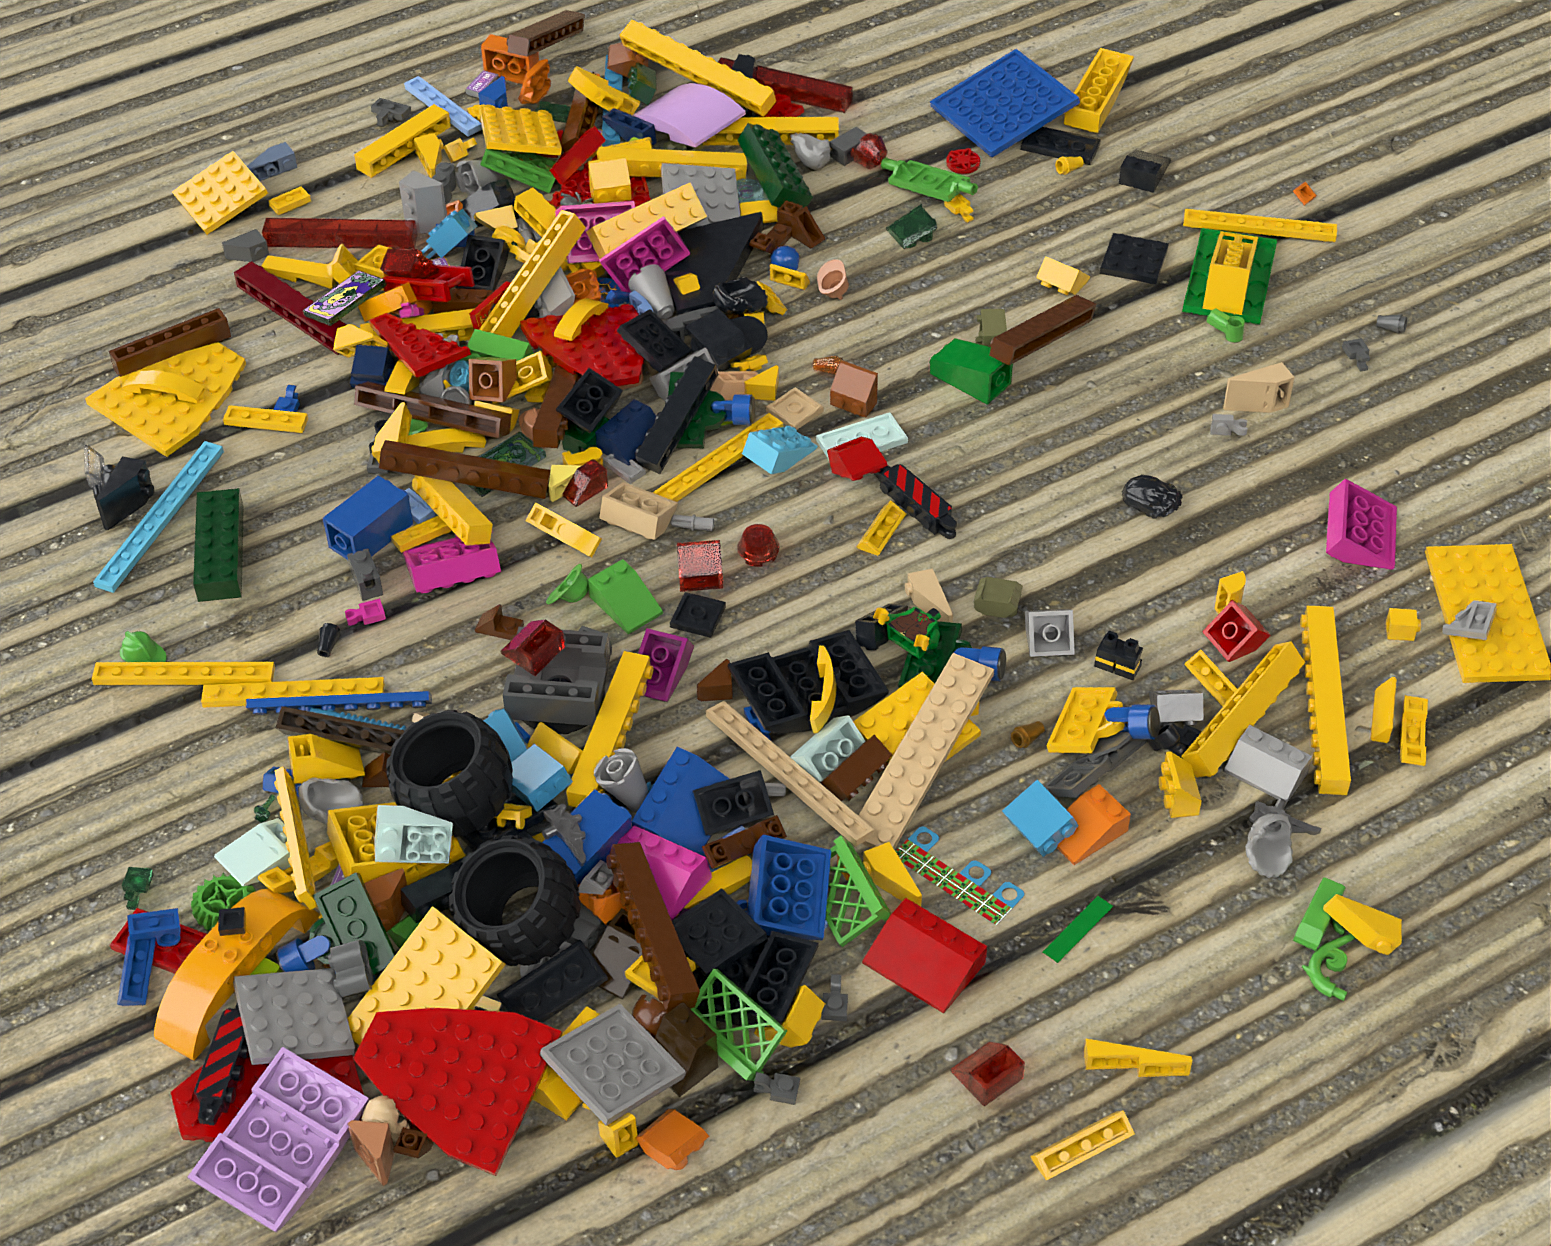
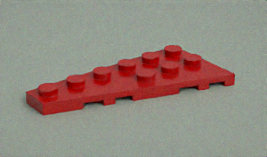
[369,313,471,378]

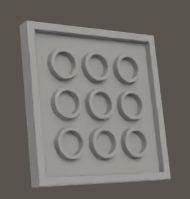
[661,163,740,230]
[233,968,355,1065]
[540,1004,686,1126]

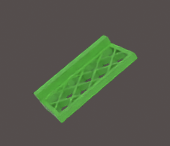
[480,147,556,193]
[825,835,892,947]
[690,969,787,1081]

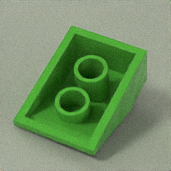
[588,559,663,634]

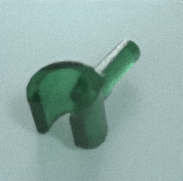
[254,795,276,823]

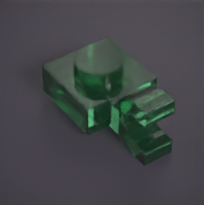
[122,867,154,910]

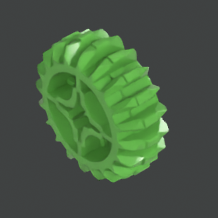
[191,872,256,932]

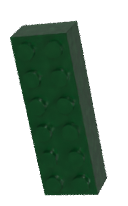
[737,123,813,208]
[193,488,244,602]

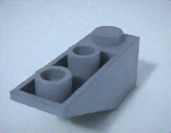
[247,142,297,181]

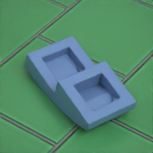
[629,290,653,315]

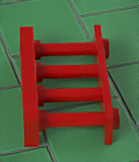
[382,262,475,302]

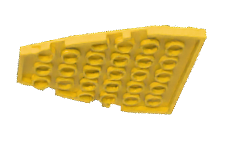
[85,342,246,457]

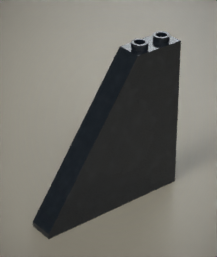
[664,212,764,316]

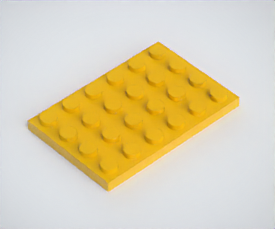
[479,105,562,156]
[347,906,506,1046]

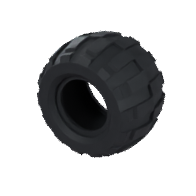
[386,710,513,838]
[449,835,581,966]

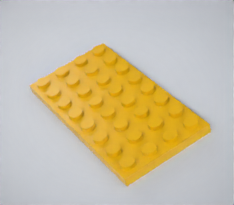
[1425,544,1551,683]

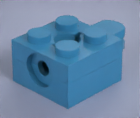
[420,209,477,260]

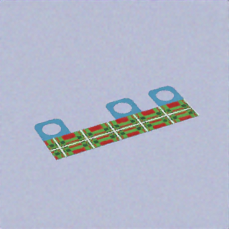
[895,827,1024,925]

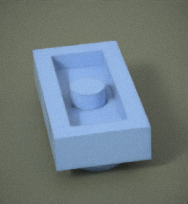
[405,488,436,524]

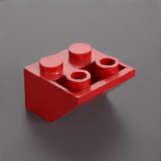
[827,436,888,481]

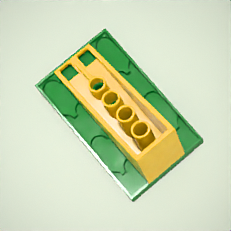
[1182,228,1277,325]

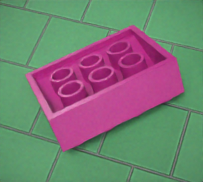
[555,201,635,264]
[599,216,691,293]
[1326,478,1397,570]
[402,537,501,593]
[617,825,712,920]

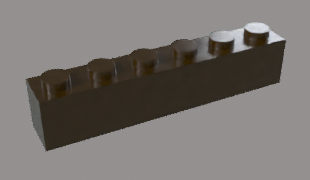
[275,706,404,755]

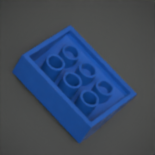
[632,747,730,853]
[747,835,831,940]

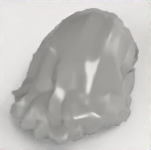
[790,133,830,170]
[298,778,364,824]
[1245,814,1293,878]

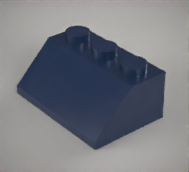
[596,399,656,466]

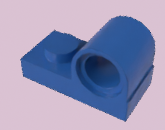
[127,908,181,947]

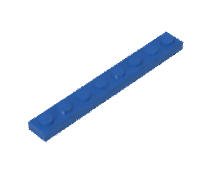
[246,691,432,715]

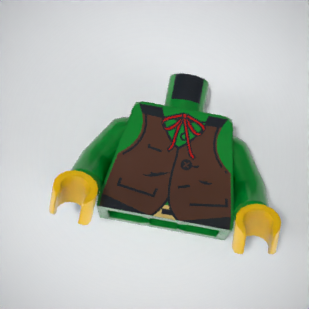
[873,607,941,659]

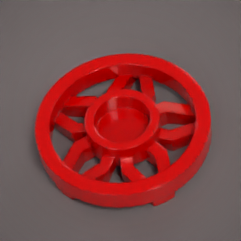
[946,148,981,174]

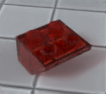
[380,247,439,279]
[677,540,723,592]
[500,619,565,676]
[951,1042,1025,1107]

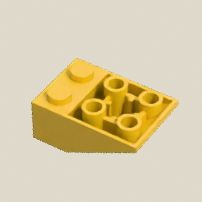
[288,734,365,784]

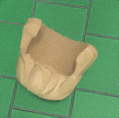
[361,1095,410,1142]

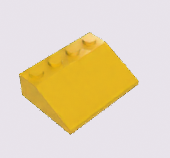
[327,802,419,883]

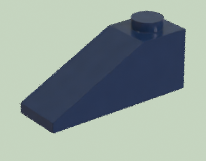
[602,108,657,146]

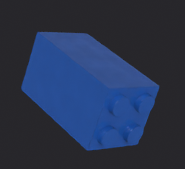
[323,476,413,560]
[542,789,632,885]

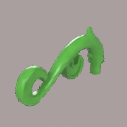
[1302,919,1355,1001]

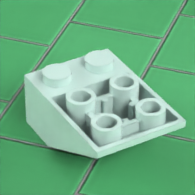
[374,805,453,864]
[214,818,291,887]

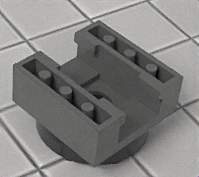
[502,627,610,734]

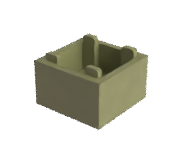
[975,309,1007,347]

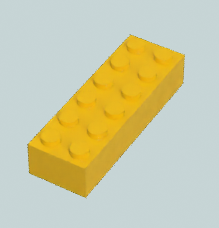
[586,182,707,259]

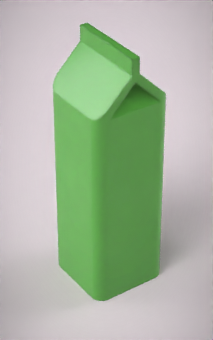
[1293,877,1346,951]

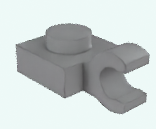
[1210,414,1247,436]

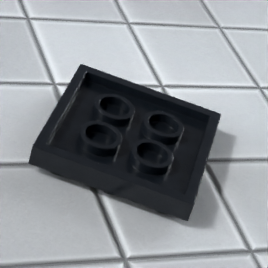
[1100,233,1169,285]
[617,309,692,373]
[672,888,767,979]

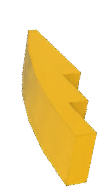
[407,428,486,453]

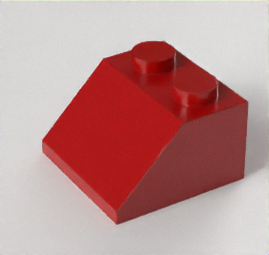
[1202,600,1271,662]

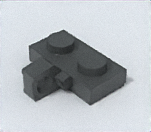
[371,98,411,127]

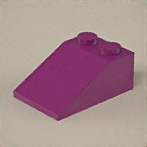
[638,628,694,703]

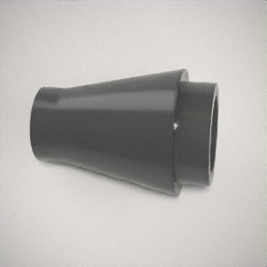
[1376,314,1407,334]

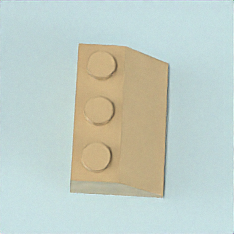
[599,482,678,540]

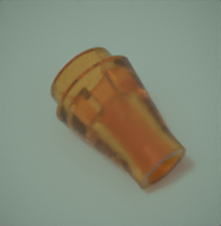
[813,355,843,375]

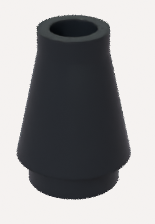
[317,623,341,657]

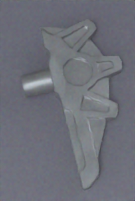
[1249,799,1322,835]
[542,803,586,867]

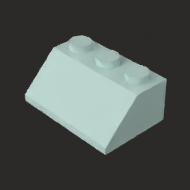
[790,715,865,784]

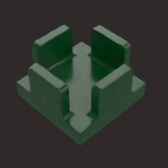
[562,418,610,454]

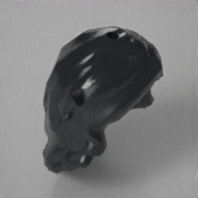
[712,277,768,315]
[1122,475,1183,519]

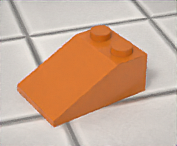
[1057,784,1131,865]

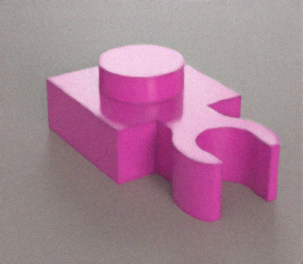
[345,598,386,625]

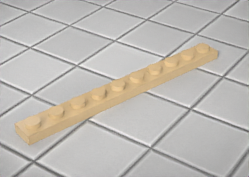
[706,701,874,847]

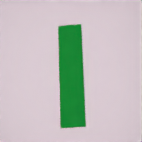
[1042,896,1113,963]

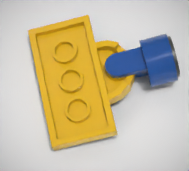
[1046,687,1160,754]

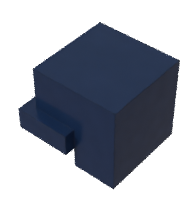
[350,345,395,387]

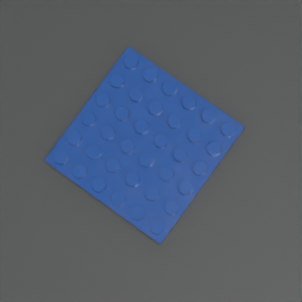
[930,49,1080,158]

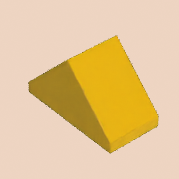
[744,365,779,401]

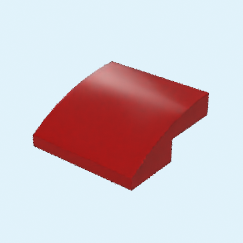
[754,93,804,117]

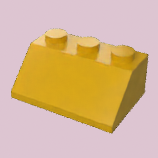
[492,351,553,404]

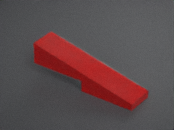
[550,126,606,185]

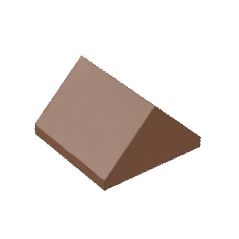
[347,1120,394,1186]

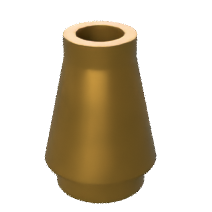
[1011,721,1045,748]

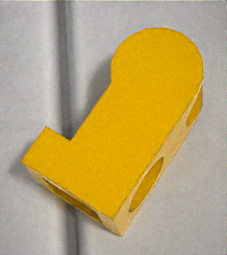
[562,447,603,475]

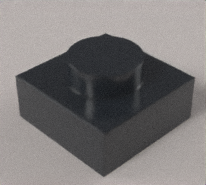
[218,907,246,936]

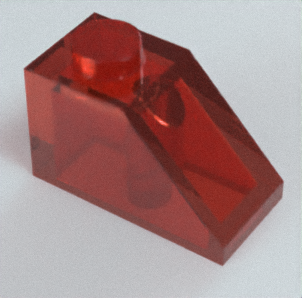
[563,459,608,507]

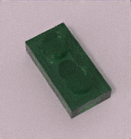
[534,101,571,123]

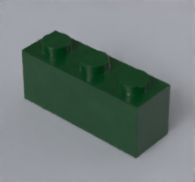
[628,62,657,105]

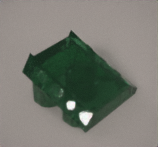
[886,204,938,249]

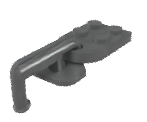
[1044,704,1147,799]

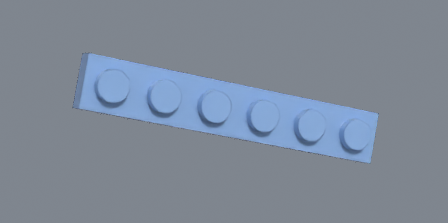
[404,76,482,136]

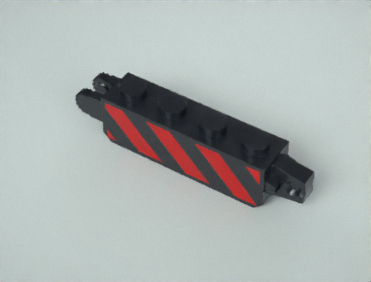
[873,464,957,540]
[194,1002,250,1125]

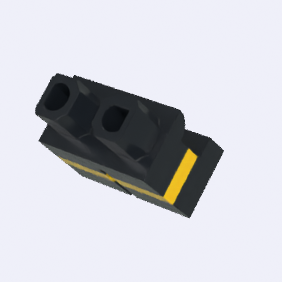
[1094,631,1143,681]

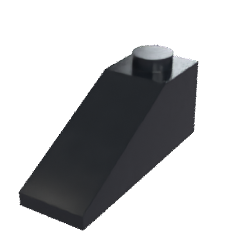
[855,603,908,651]

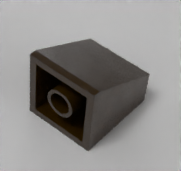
[655,1002,718,1097]

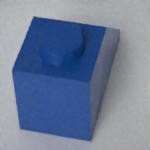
[478,76,508,108]

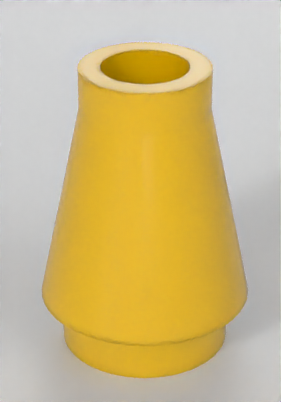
[1055,156,1084,175]

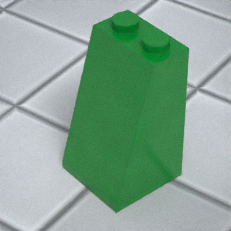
[929,338,1013,405]

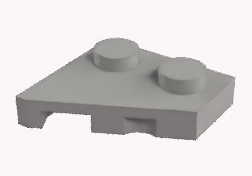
[1443,600,1497,640]

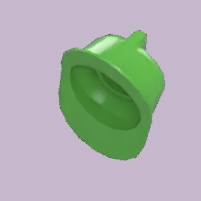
[546,564,589,604]
[120,631,167,662]

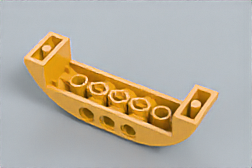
[154,889,319,1061]

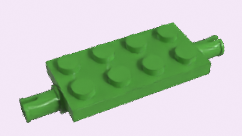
[881,157,978,202]

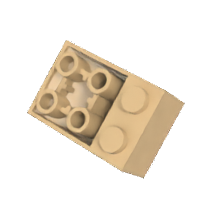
[1223,362,1294,413]

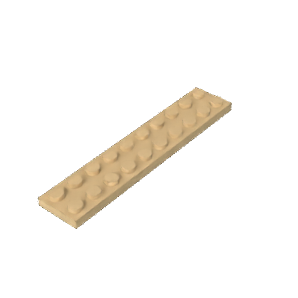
[858,653,994,850]

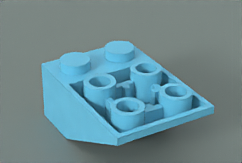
[742,426,818,474]

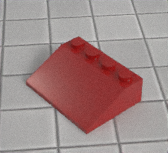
[862,898,987,1014]

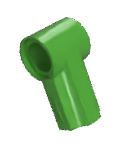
[1207,308,1245,343]

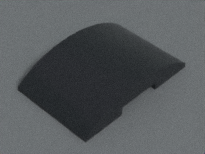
[727,630,889,733]
[677,908,819,1027]

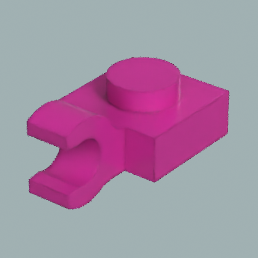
[399,302,424,318]

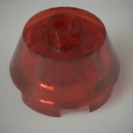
[851,132,888,169]
[737,524,780,567]

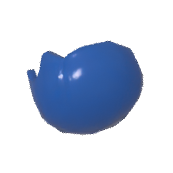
[771,246,799,270]

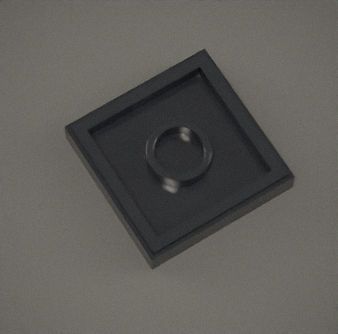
[670,592,726,638]

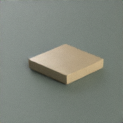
[766,387,823,430]

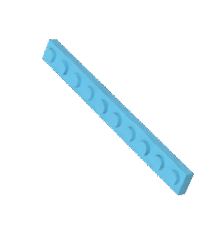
[93,441,224,593]

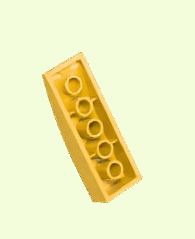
[1064,48,1134,133]

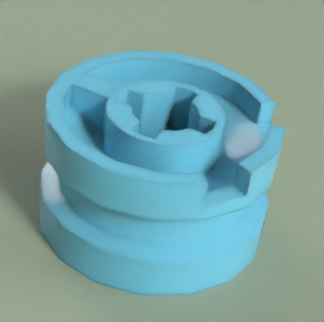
[449,360,469,392]

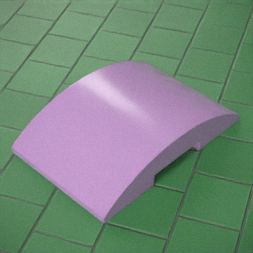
[632,83,746,147]
[188,1047,369,1233]

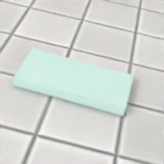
[816,412,908,459]

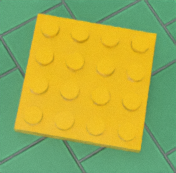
[172,151,269,235]
[853,672,981,764]

